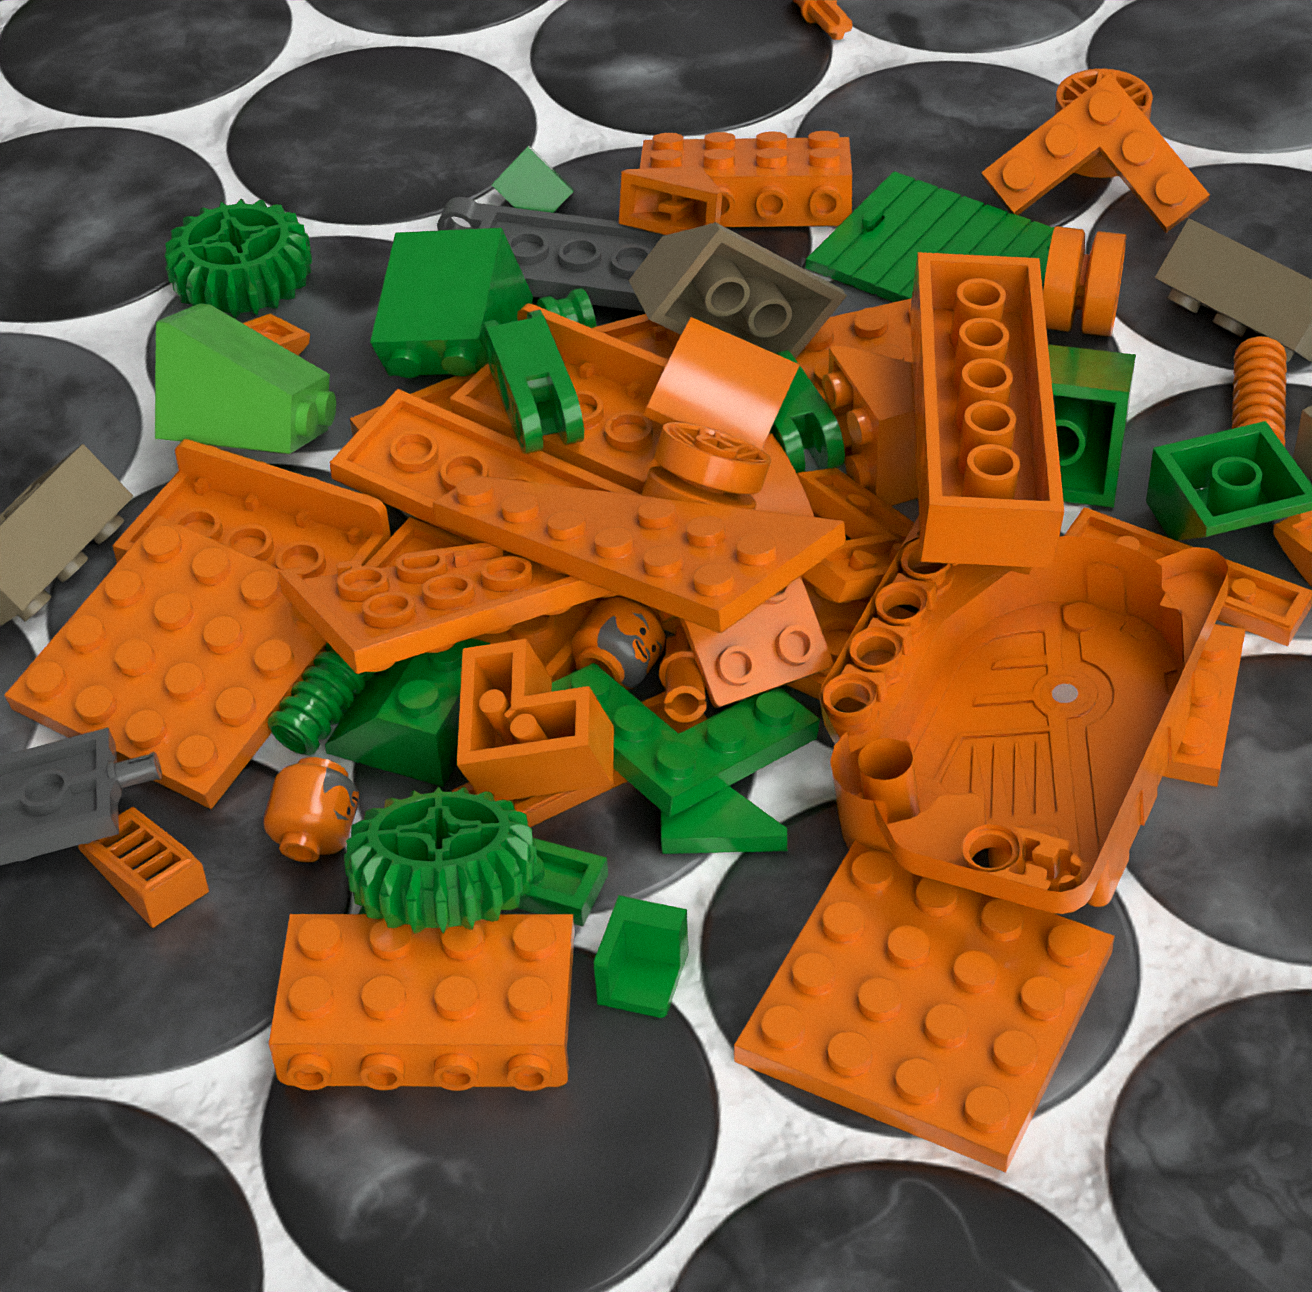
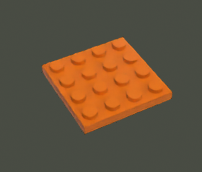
[4,515,327,809]
[734,841,1115,1173]

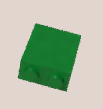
[370,228,533,378]
[1048,345,1136,508]

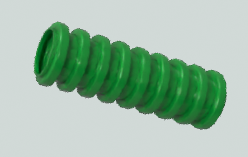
[267,643,376,756]

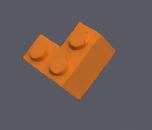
[457,638,614,801]

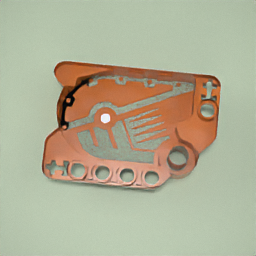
[819,516,1228,914]

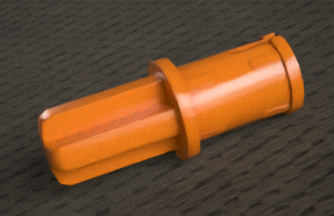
[792,0,852,40]
[659,626,706,722]

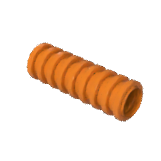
[1231,336,1287,447]

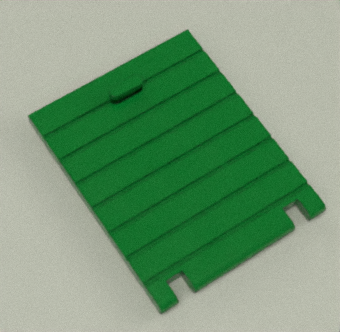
[806,171,1054,302]

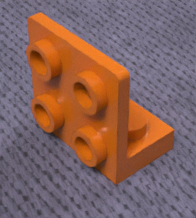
[657,576,833,708]

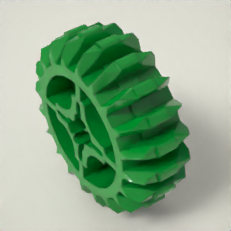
[165,199,312,319]
[344,787,537,934]

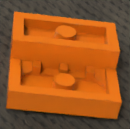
[643,317,800,450]

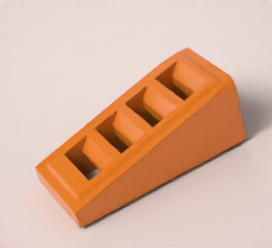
[78,807,209,928]

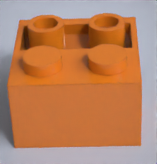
[822,345,918,506]

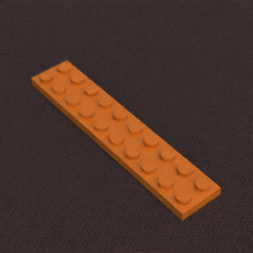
[329,389,915,713]

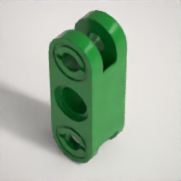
[481,310,584,454]
[769,350,845,473]

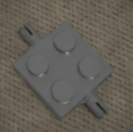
[0,728,162,866]

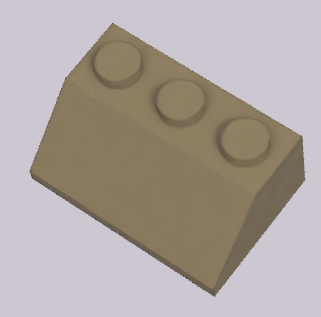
[1155,218,1312,363]
[628,222,847,359]
[0,444,134,626]

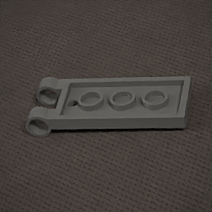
[437,197,665,312]

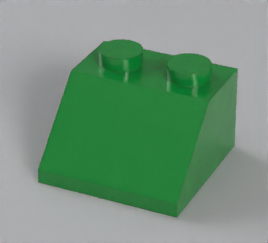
[1146,421,1312,541]
[325,638,491,787]

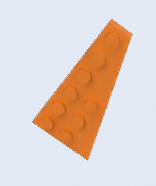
[433,475,846,634]
[278,543,619,674]

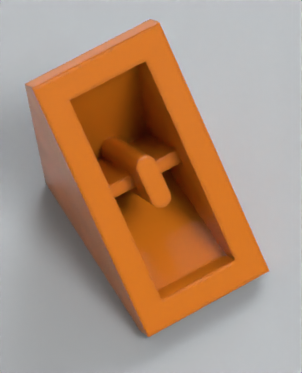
[619,167,722,235]

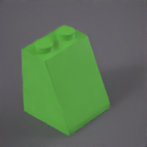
[155,304,336,454]

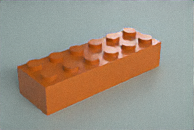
[910,252,1064,568]

